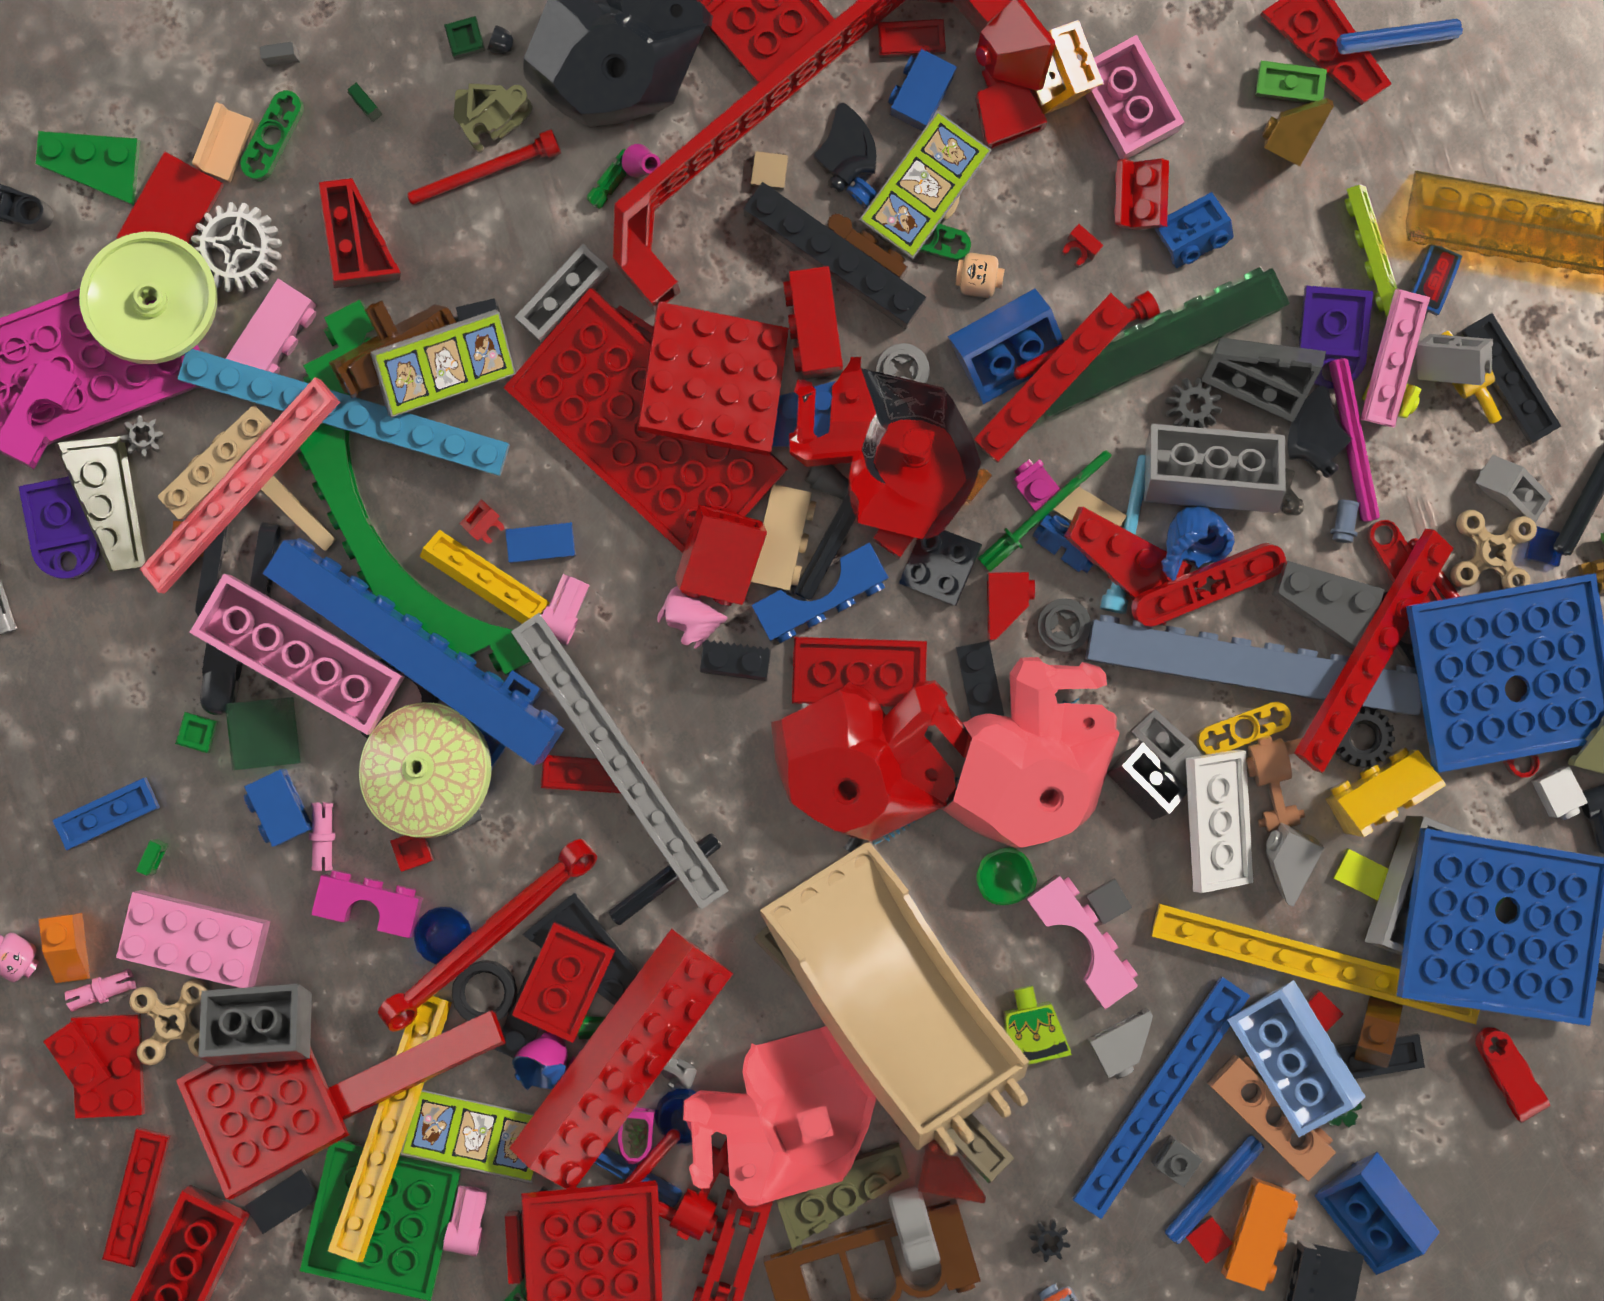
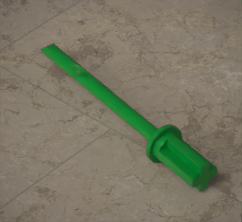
[978,450,1112,572]

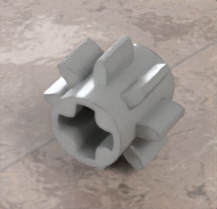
[121,415,163,459]

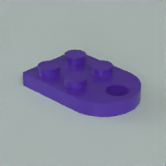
[1299,286,1373,389]
[18,476,100,579]

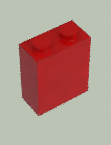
[675,505,767,606]

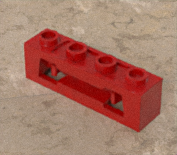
[692,1189,774,1301]

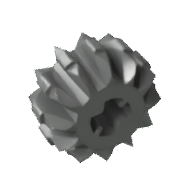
[1165,377,1222,428]

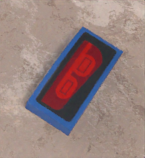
[1411,243,1462,316]

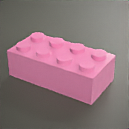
[116,890,271,988]

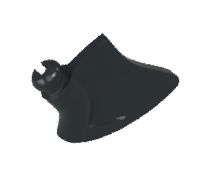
[813,103,877,193]
[1288,386,1353,478]

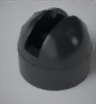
[487,25,513,54]

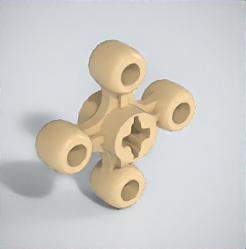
[1450,510,1537,589]
[129,978,209,1066]

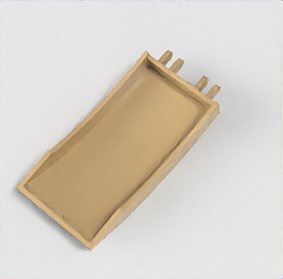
[760,841,1029,1156]

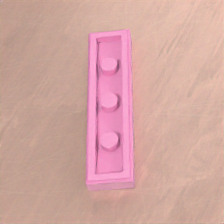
[1360,289,1430,428]

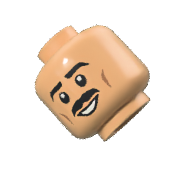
[955,253,1005,298]

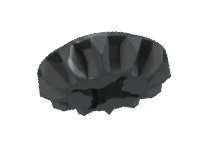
[1037,598,1091,652]

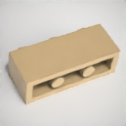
[751,484,817,592]

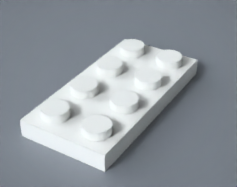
[1186,750,1253,893]

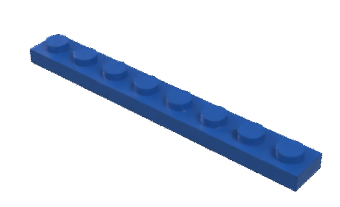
[1072,976,1250,1219]

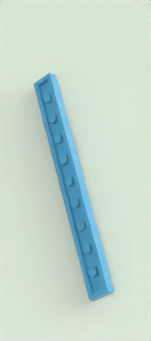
[178,349,510,476]

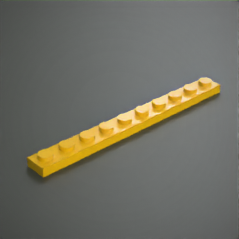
[1150,903,1480,1025]

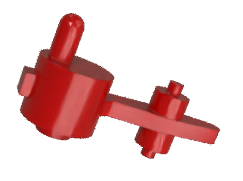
[658,1137,729,1241]

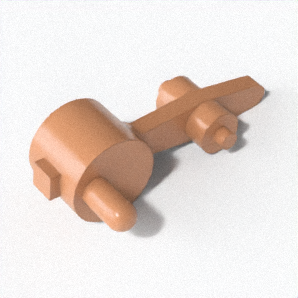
[1246,736,1305,832]

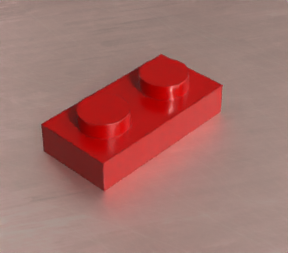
[43,1021,112,1096]

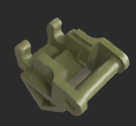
[453,83,533,153]

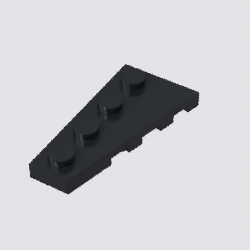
[522,892,639,1006]

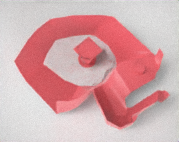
[941,657,1120,848]
[684,1026,876,1206]

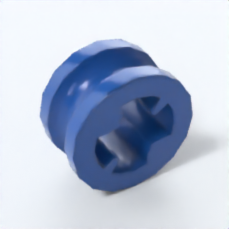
[846,177,878,209]

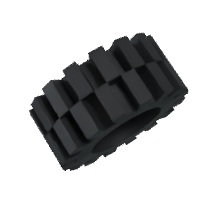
[1335,707,1395,767]

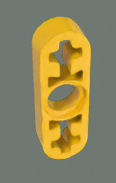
[1197,702,1291,755]

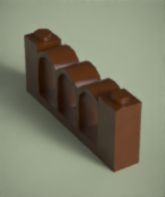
[764,1198,981,1301]

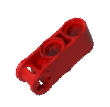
[1475,1027,1550,1123]

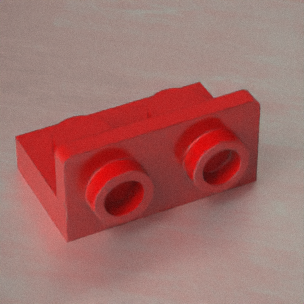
[1114,158,1169,230]

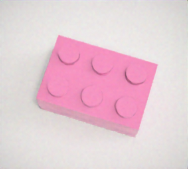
[1085,35,1185,159]

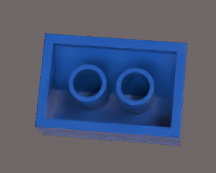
[948,288,1064,404]
[1314,1152,1440,1275]

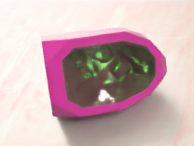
[618,1107,655,1164]

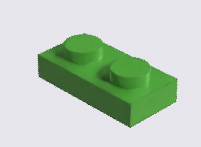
[1255,60,1327,103]

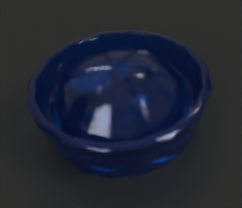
[414,907,472,965]
[655,1088,697,1146]

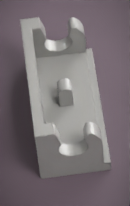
[1416,334,1493,385]

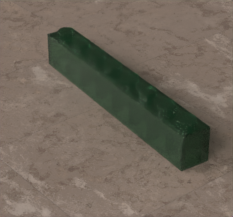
[1033,267,1290,420]

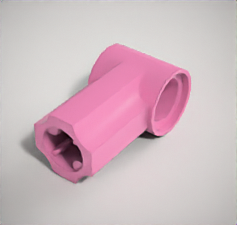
[542,574,590,646]
[443,1185,488,1257]

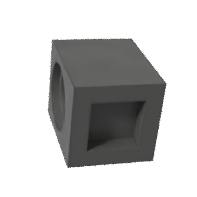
[1152,1135,1203,1187]

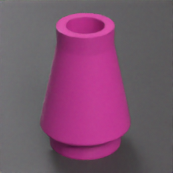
[622,144,660,178]

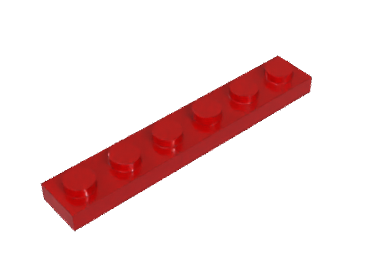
[973,293,1135,463]

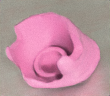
[657,585,728,649]

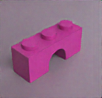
[0,357,82,470]
[311,870,423,938]

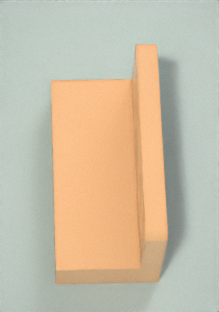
[192,102,254,183]

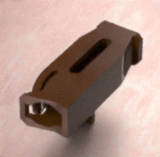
[329,301,456,399]

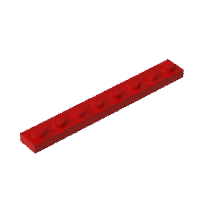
[1294,528,1454,773]

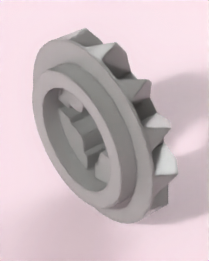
[876,343,930,396]

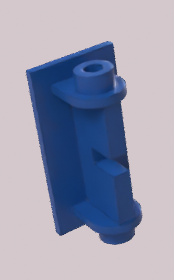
[1032,514,1093,573]

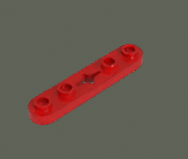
[1131,543,1286,627]

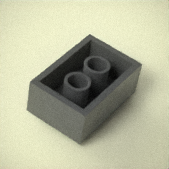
[198,984,312,1066]

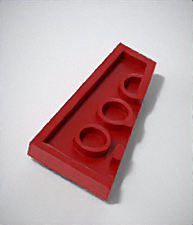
[1260,0,1392,105]
[1064,507,1192,626]

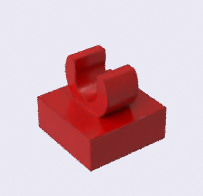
[1062,224,1104,267]
[459,499,505,544]

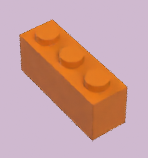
[1221,1177,1298,1291]

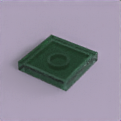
[225,697,301,771]

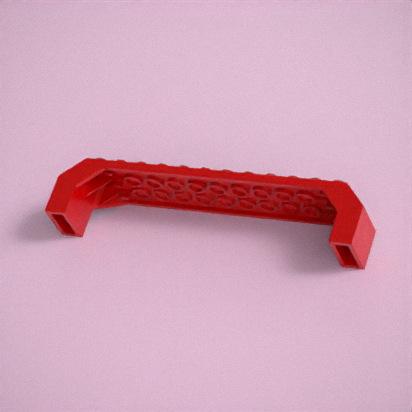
[613,0,1012,313]

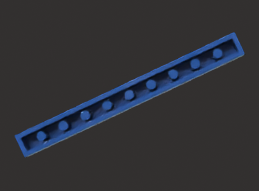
[263,538,564,766]

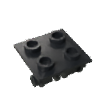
[899,530,982,606]

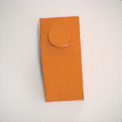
[39,912,90,983]

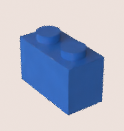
[888,49,957,131]
[244,769,312,847]

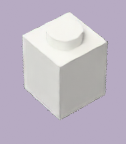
[1531,766,1588,820]

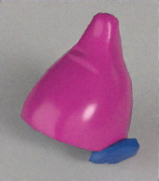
[512,1031,568,1090]

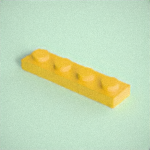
[419,530,550,624]

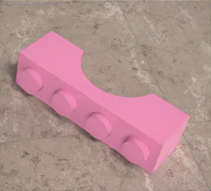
[1025,875,1138,1009]

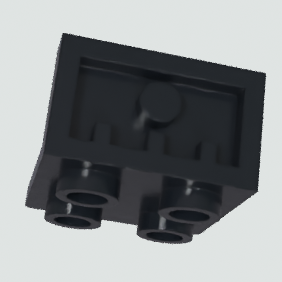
[1285,1240,1364,1301]

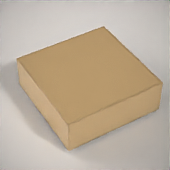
[751,151,788,190]

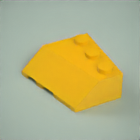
[1325,747,1446,837]

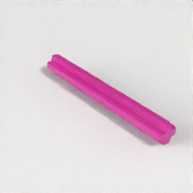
[1329,358,1380,522]

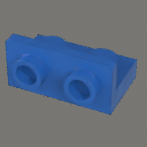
[1154,192,1234,268]

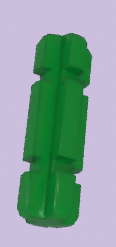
[586,149,627,209]

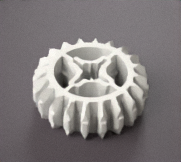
[191,202,282,293]

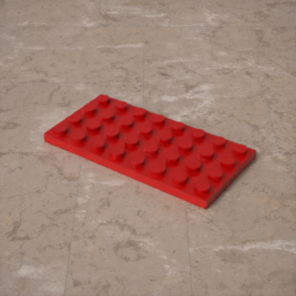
[503,288,788,553]

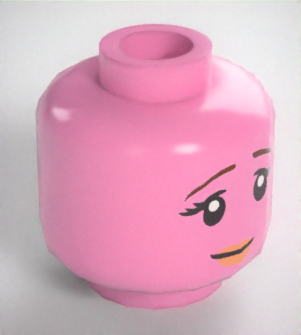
[0,933,39,982]

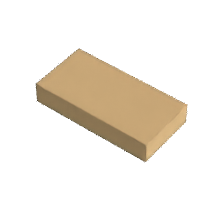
[1052,487,1127,526]

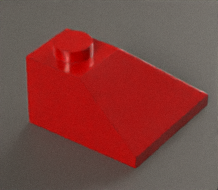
[975,0,1056,91]

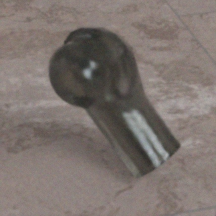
[1280,468,1304,516]

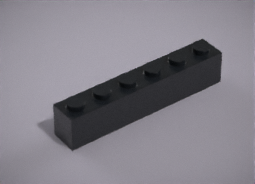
[743,182,926,330]

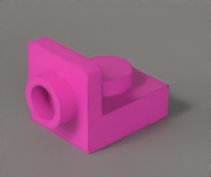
[1012,459,1061,513]

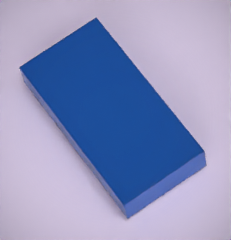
[505,522,576,563]

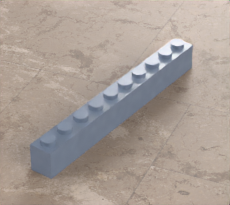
[1085,615,1421,716]

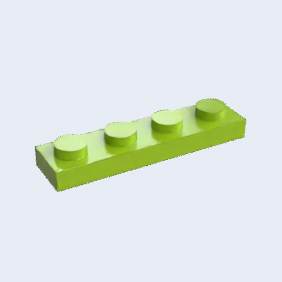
[1345,185,1397,316]

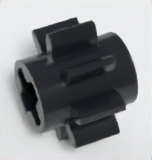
[1028,1218,1071,1262]

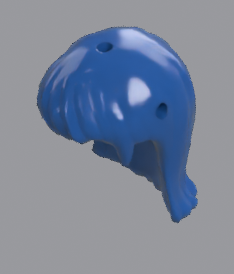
[1162,506,1235,581]

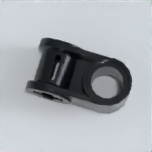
[0,184,54,231]

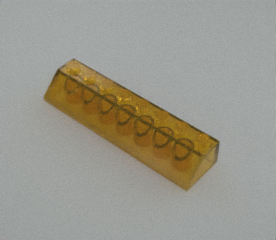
[1406,171,1604,275]

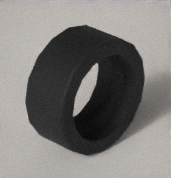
[451,960,517,1021]

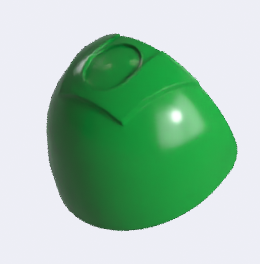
[976,847,1037,905]

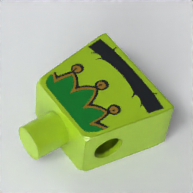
[1004,985,1072,1064]

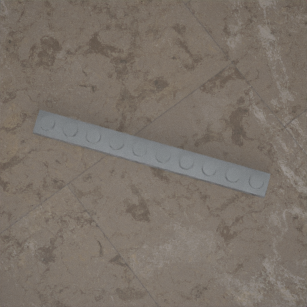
[511,613,729,910]

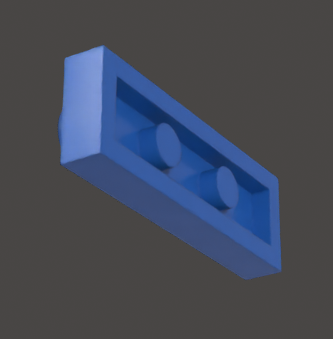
[53,778,160,850]

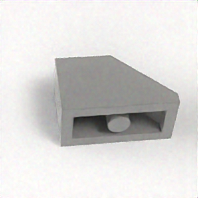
[1475,455,1552,523]
[1131,709,1202,786]
[1266,823,1324,907]
[1088,1008,1153,1079]

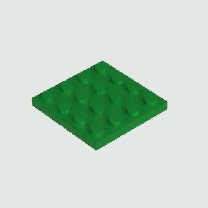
[300,1140,462,1301]

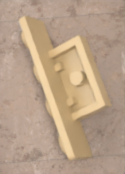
[158,405,272,520]

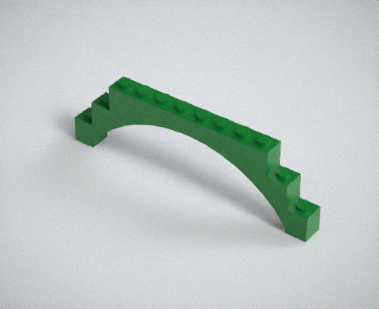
[297,300,532,675]

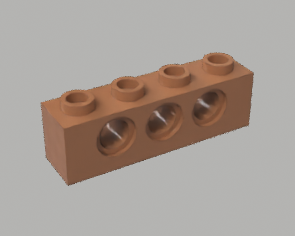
[1207,1054,1336,1181]

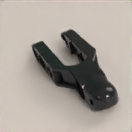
[195,522,281,715]

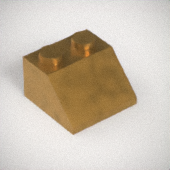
[1262,98,1334,167]

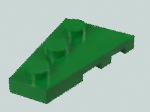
[36,131,140,206]

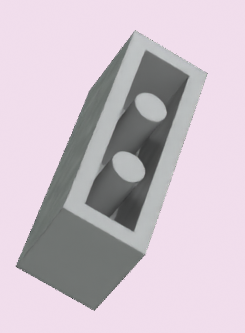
[515,244,610,343]

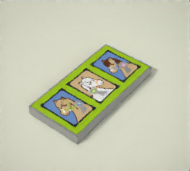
[859,111,992,260]
[370,309,516,417]
[401,1090,536,1185]

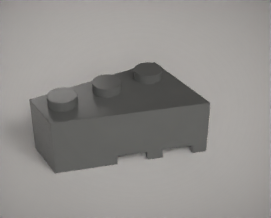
[1202,337,1326,422]
[1272,561,1385,651]

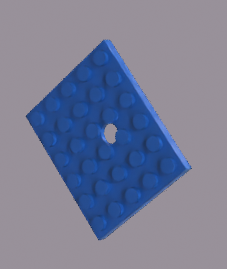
[1406,573,1604,773]
[1396,828,1604,1026]

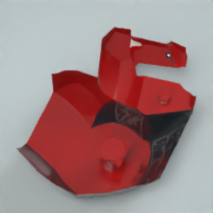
[789,357,981,539]

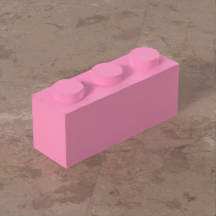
[226,279,317,374]

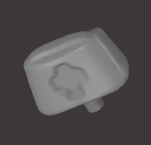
[661,1058,697,1090]

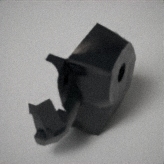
[523,0,713,127]

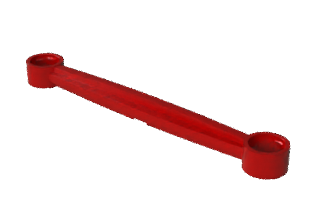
[378,839,597,1032]

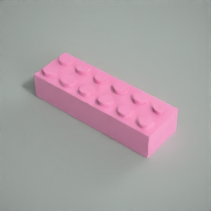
[190,574,405,735]

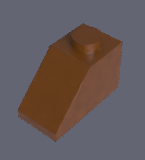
[1354,996,1403,1068]

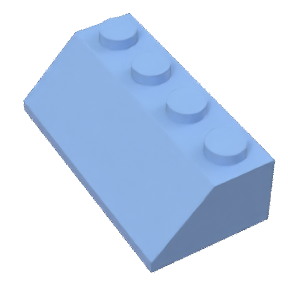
[1228,980,1365,1137]

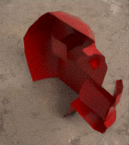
[771,680,972,842]

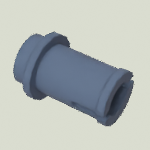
[1330,500,1359,543]

